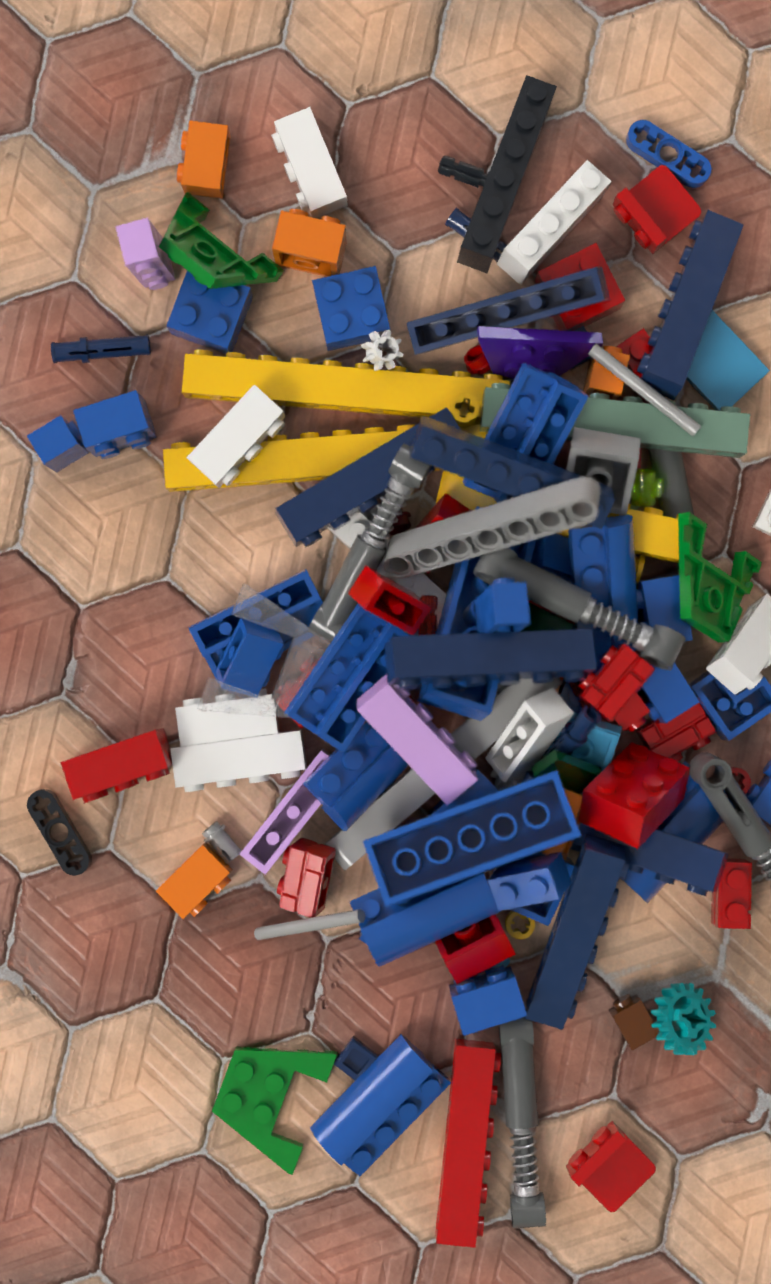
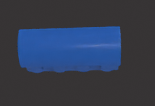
[463,363,588,503]
[568,514,639,655]
[188,569,323,683]
[284,603,410,753]
[303,720,409,831]
[622,761,735,903]
[350,873,501,967]
[310,1034,451,1176]

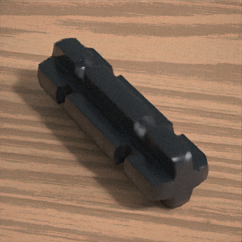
[438,155,490,188]

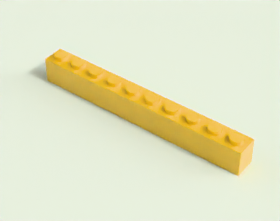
[182,349,510,422]
[163,420,487,492]

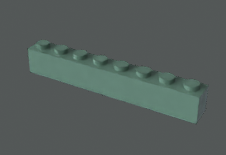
[480,383,750,458]

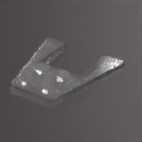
[197,583,331,718]

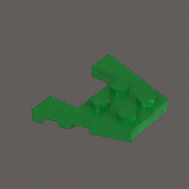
[159,192,284,289]
[678,512,762,643]
[212,1047,337,1175]

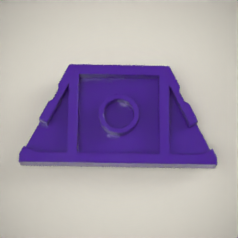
[477,326,603,379]

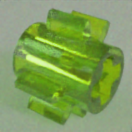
[631,469,664,506]

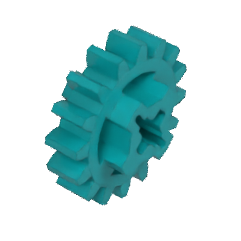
[651,983,716,1055]

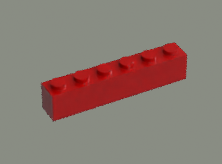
[435,1038,501,1248]

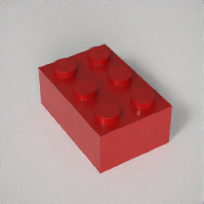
[60,728,173,803]
[579,742,690,849]

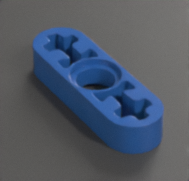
[626,120,711,188]

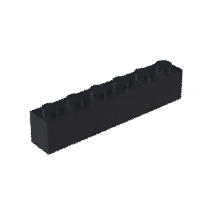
[457,75,557,274]

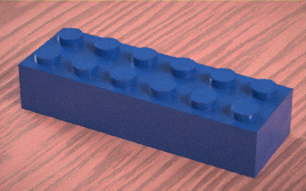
[417,506,536,721]
[363,770,581,907]

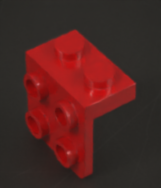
[613,165,702,254]
[566,1121,656,1212]

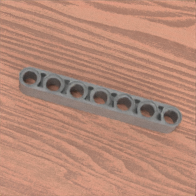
[383,477,601,578]

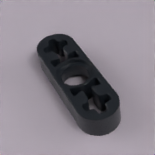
[27,789,92,876]

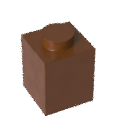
[609,994,659,1051]

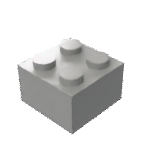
[566,427,641,515]

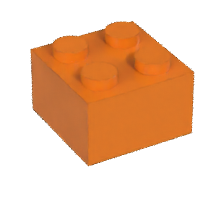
[272,209,347,277]

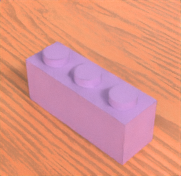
[115,218,176,290]

